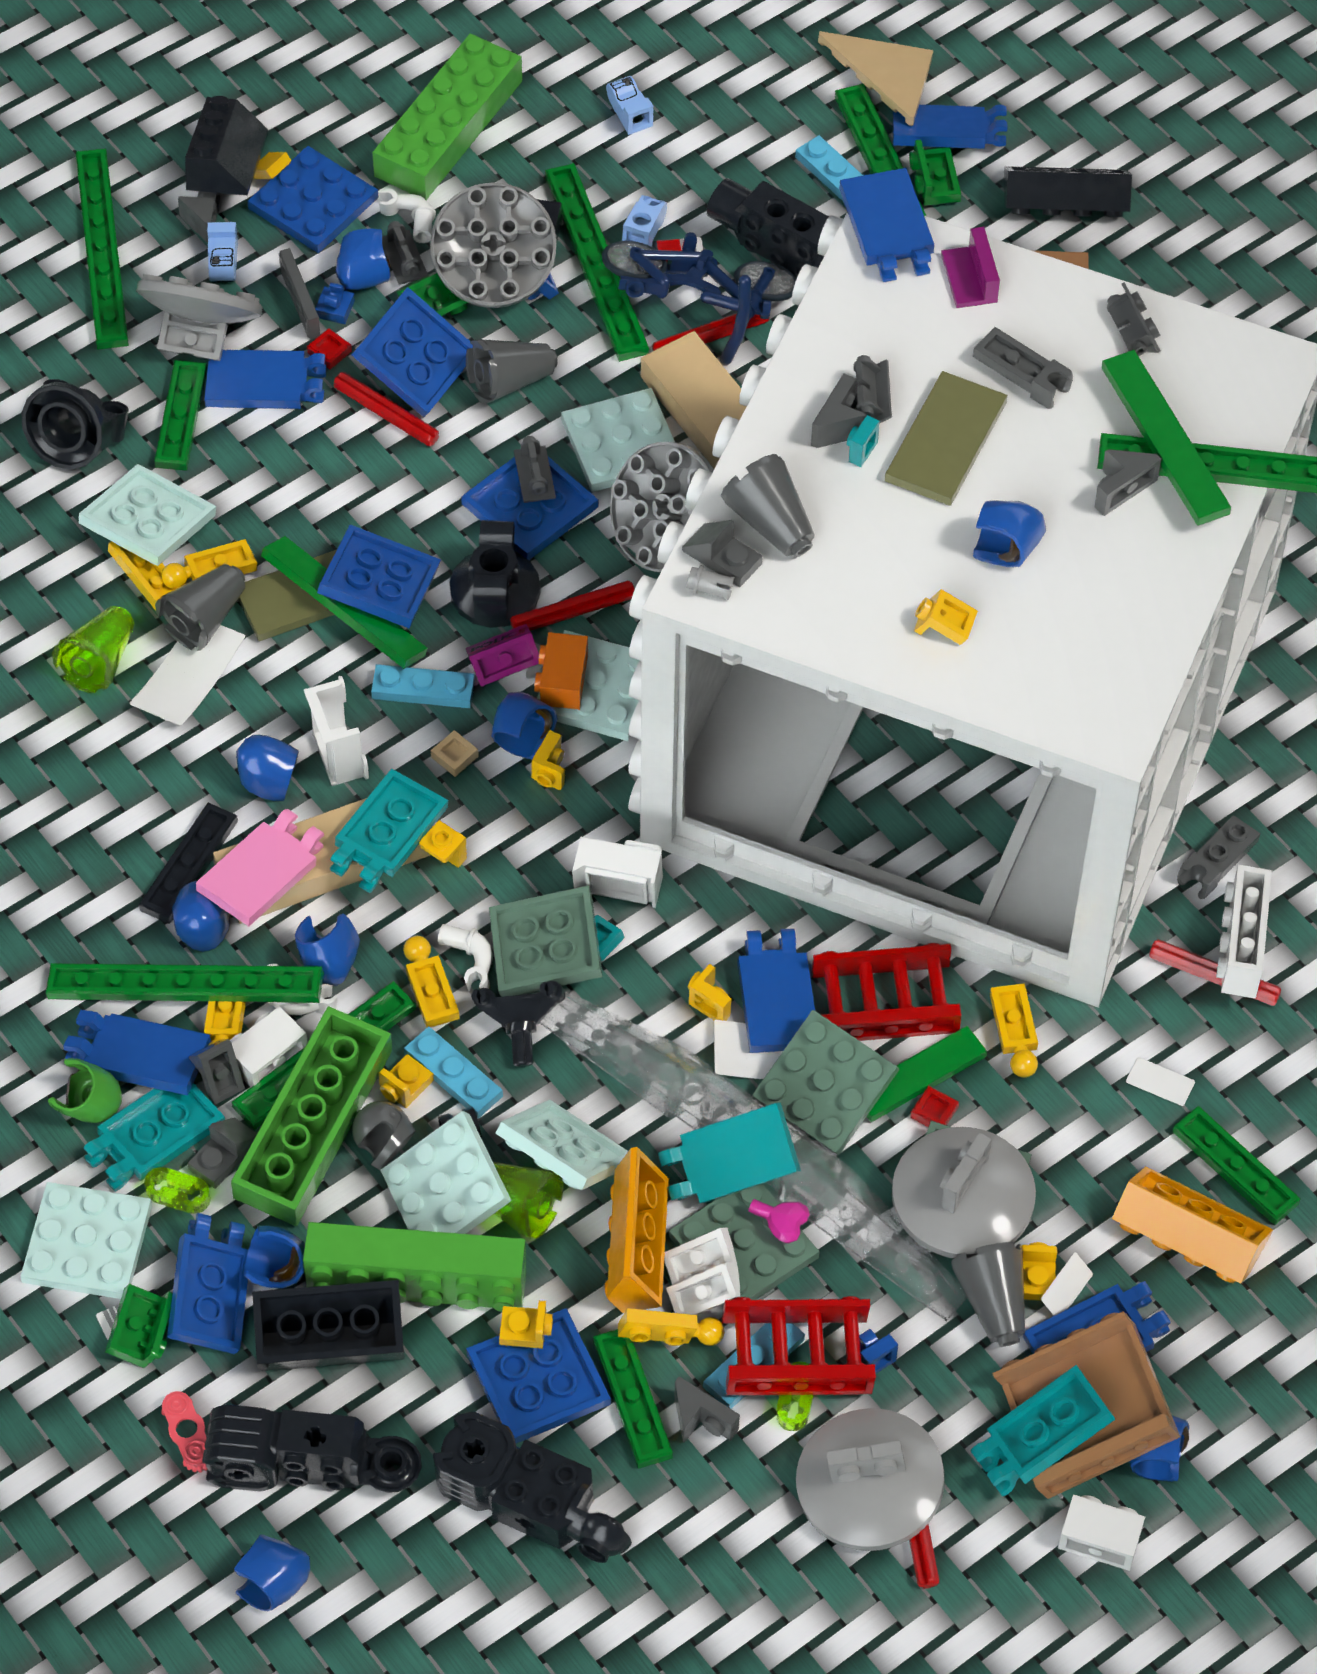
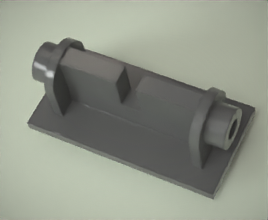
[382,221,428,285]
[1107,282,1161,356]
[853,355,892,423]
[514,436,556,503]

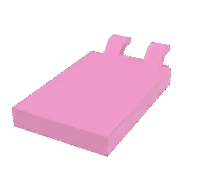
[196,809,324,927]

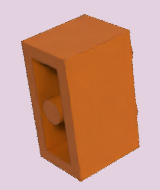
[534,632,588,710]

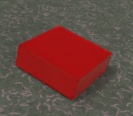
[307,328,352,370]
[911,1086,959,1127]

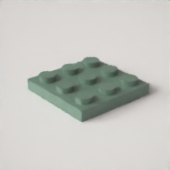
[489,885,603,997]
[752,1010,900,1156]
[669,1184,820,1300]

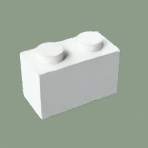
[230,1006,307,1087]
[1058,1494,1145,1571]

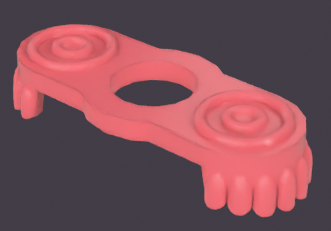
[161,1391,207,1473]

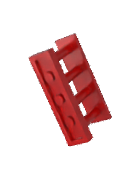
[812,943,962,1041]
[722,1296,876,1395]

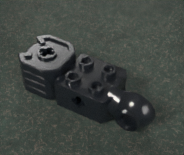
[202,1404,422,1493]
[433,1411,632,1563]

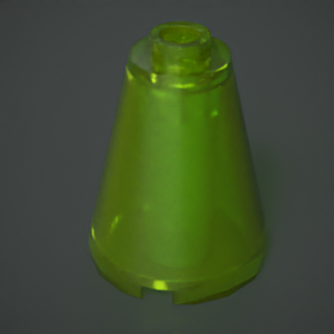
[52,606,134,693]
[493,1162,564,1239]

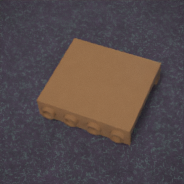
[992,1311,1180,1499]

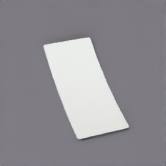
[130,625,245,726]
[714,1020,783,1079]

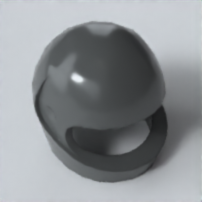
[352,1101,416,1170]

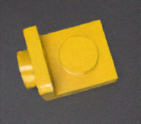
[914,589,978,645]
[531,730,565,790]
[419,820,467,868]
[688,964,732,1021]
[378,1054,434,1108]
[1021,1242,1057,1301]
[499,1300,553,1349]

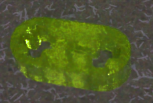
[144,1167,211,1214]
[777,1361,814,1431]

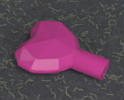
[748,1199,810,1243]

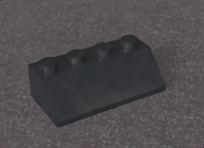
[185,96,268,196]
[1004,166,1132,217]
[252,1280,404,1371]

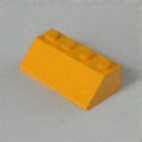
[605,1147,669,1313]
[1112,1166,1273,1283]

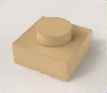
[431,730,479,777]

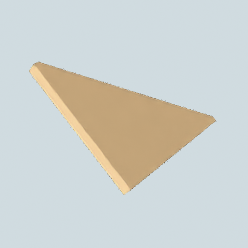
[818,31,933,126]

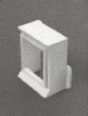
[304,676,369,786]
[572,837,663,908]

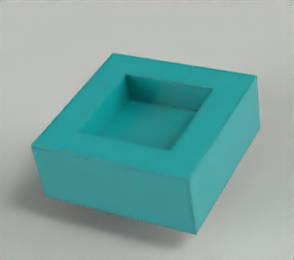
[846,415,880,467]
[595,915,625,961]

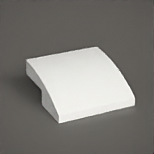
[664,1228,740,1315]

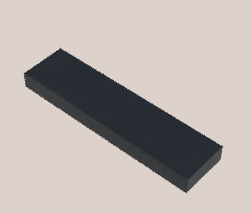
[139,802,238,924]

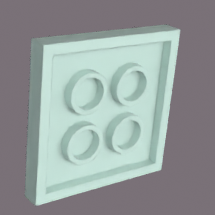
[561,388,675,492]
[79,464,216,566]
[537,630,640,741]
[496,1100,628,1190]
[380,1111,512,1234]
[20,1182,152,1299]

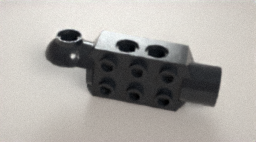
[707,178,829,277]

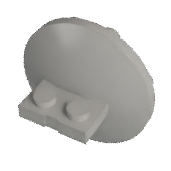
[430,183,556,308]
[136,274,263,361]
[610,442,714,572]
[892,1127,1036,1259]
[796,1408,945,1551]

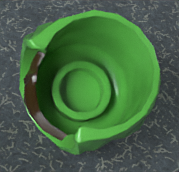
[48,1058,123,1123]

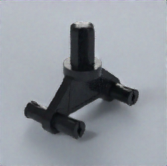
[471,981,566,1067]

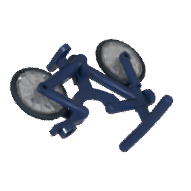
[602,232,797,365]

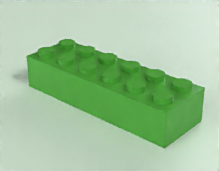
[372,33,522,200]
[231,1006,392,1227]
[303,1222,527,1312]

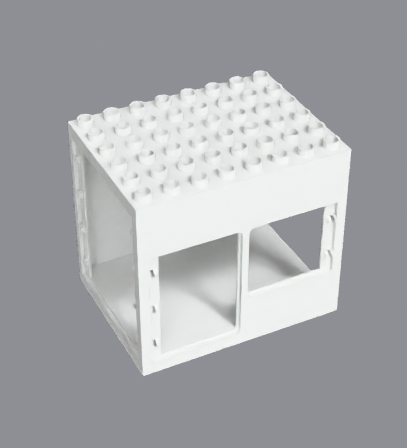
[628,212,1317,1008]

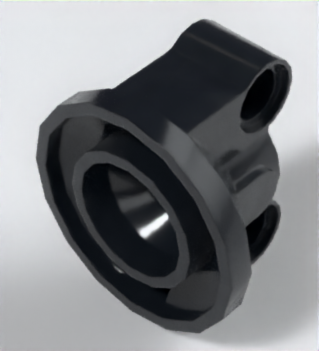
[22,379,129,470]
[449,520,541,628]

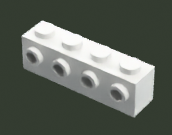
[1216,864,1272,998]

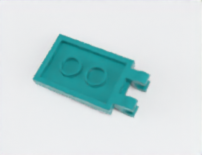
[330,768,448,893]
[84,1083,225,1191]
[658,1103,801,1203]
[970,1365,1115,1496]

